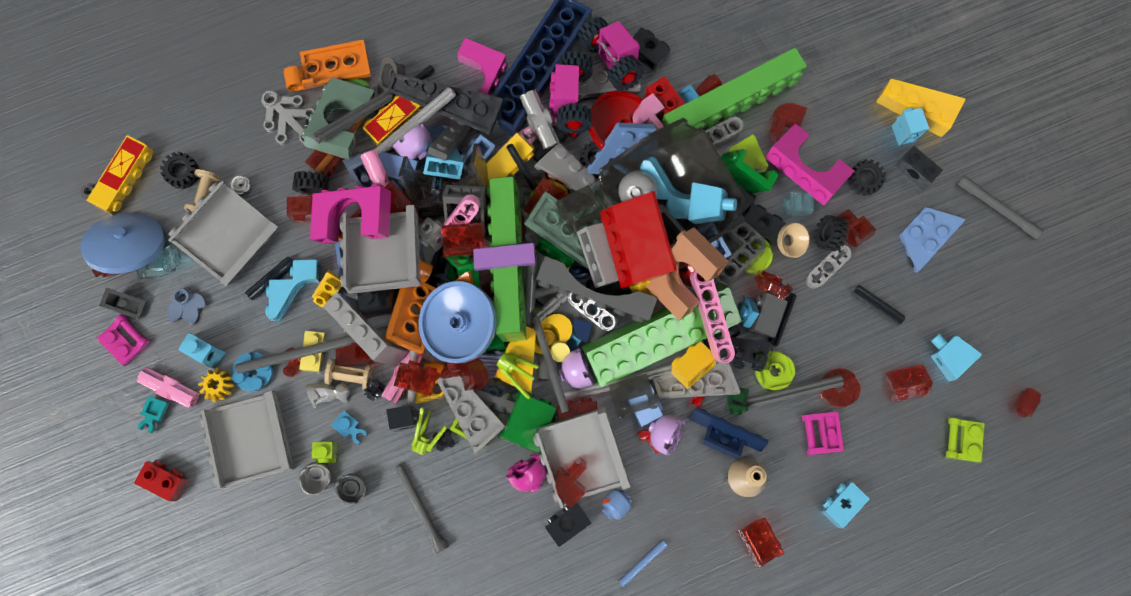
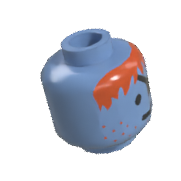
[602,489,632,520]

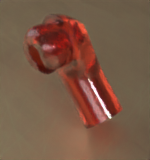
[283,347,300,377]

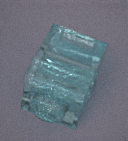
[783,192,814,216]

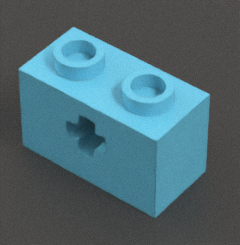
[891,108,929,146]
[820,482,870,528]

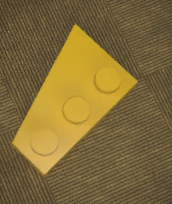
[495,327,536,393]

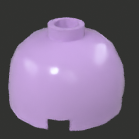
[393,123,432,160]
[559,348,594,389]
[649,415,685,456]

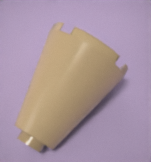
[728,457,767,497]

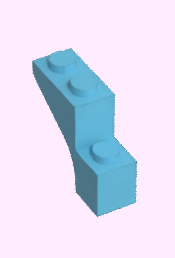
[641,156,691,219]
[266,260,321,322]

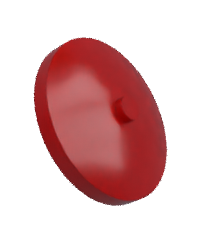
[589,91,660,161]

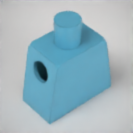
[423,143,464,179]
[688,183,737,224]
[178,333,226,369]
[930,333,982,382]

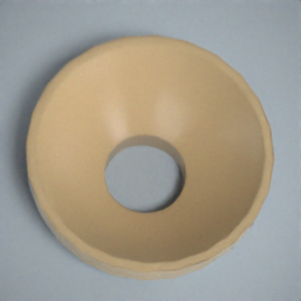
[777,223,809,258]

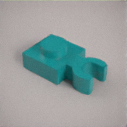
[138,396,169,434]

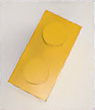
[671,341,717,389]

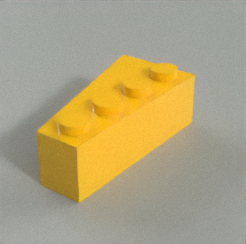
[876,79,966,137]

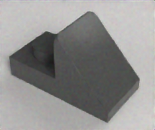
[99,288,146,319]

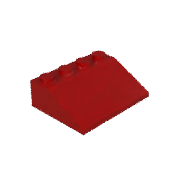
[600,191,677,288]

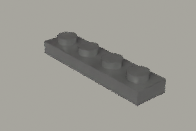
[428,120,473,161]

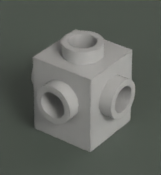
[419,217,448,252]

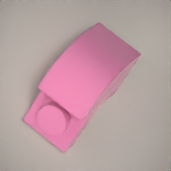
[633,94,666,139]

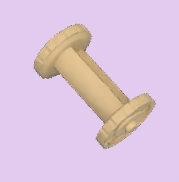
[184,169,221,213]
[325,358,373,390]

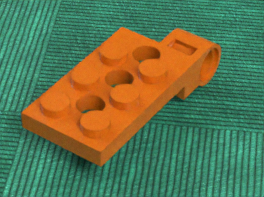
[283,39,372,91]
[384,259,436,354]

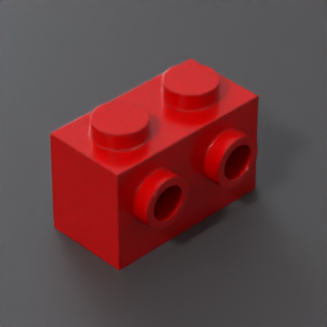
[644,76,685,120]
[134,460,188,501]

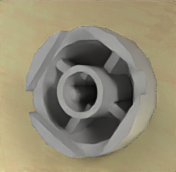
[618,170,659,202]

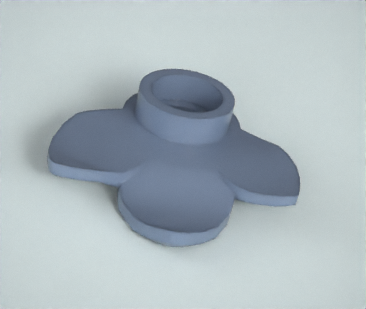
[167,288,206,324]

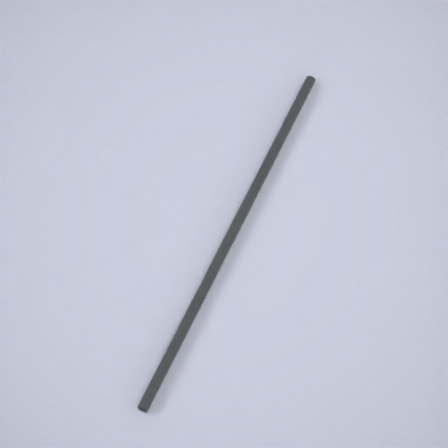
[235,276,592,374]

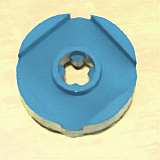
[232,352,274,392]

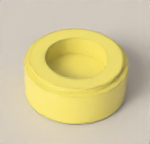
[550,341,570,362]

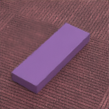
[473,243,536,271]

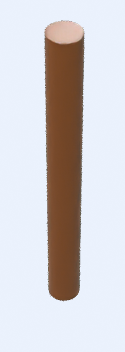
[314,117,367,174]

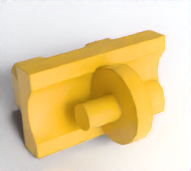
[312,270,342,307]

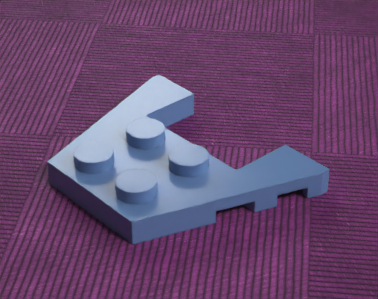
[587,123,658,174]

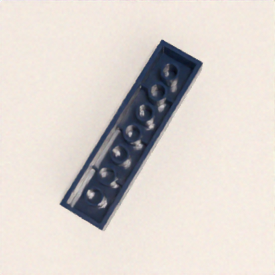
[492,0,592,137]

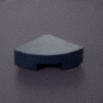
[573,318,593,343]

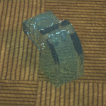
[136,245,182,279]

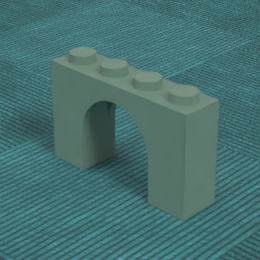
[302,77,375,160]

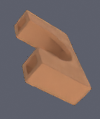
[646,228,729,320]

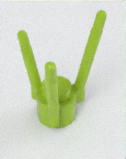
[497,352,539,399]
[411,407,447,455]

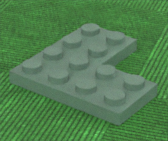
[524,185,620,269]

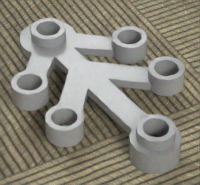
[261,91,315,146]

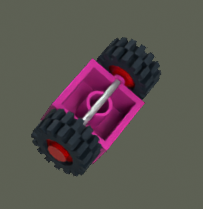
[577,17,644,92]
[549,51,593,134]

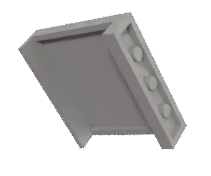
[168,181,278,286]
[340,205,421,294]
[200,391,294,489]
[533,407,630,508]

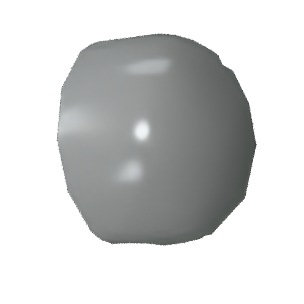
[299,462,331,495]

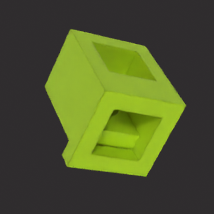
[312,442,337,463]

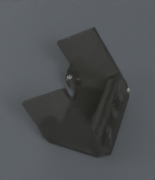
[399,143,490,219]

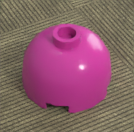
[505,454,546,492]

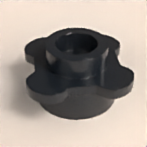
[485,378,506,398]
[433,429,455,451]

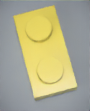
[299,331,326,372]

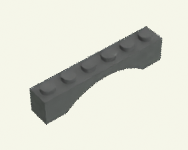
[535,256,657,323]

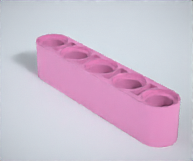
[690,269,735,363]

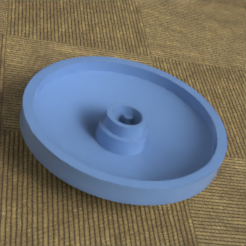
[80,213,165,274]
[419,281,497,363]

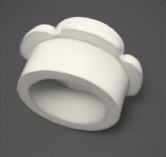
[231,176,250,194]

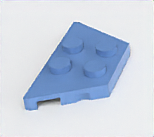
[899,207,965,273]

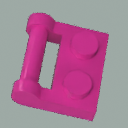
[96,314,150,367]
[802,412,844,455]

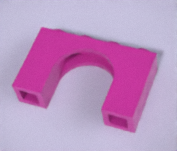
[457,38,508,96]
[765,123,854,205]
[310,184,391,244]

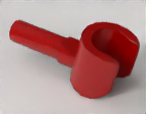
[687,396,705,408]
[637,429,659,453]

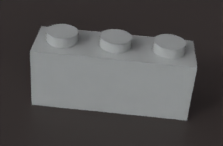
[577,223,619,288]

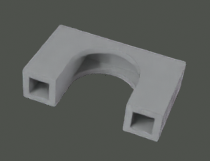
[323,292,408,366]

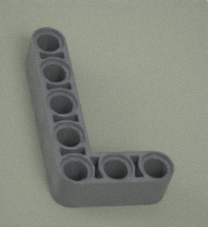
[714,210,766,284]

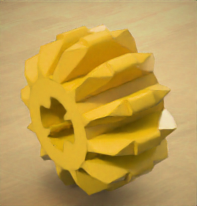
[198,368,234,402]

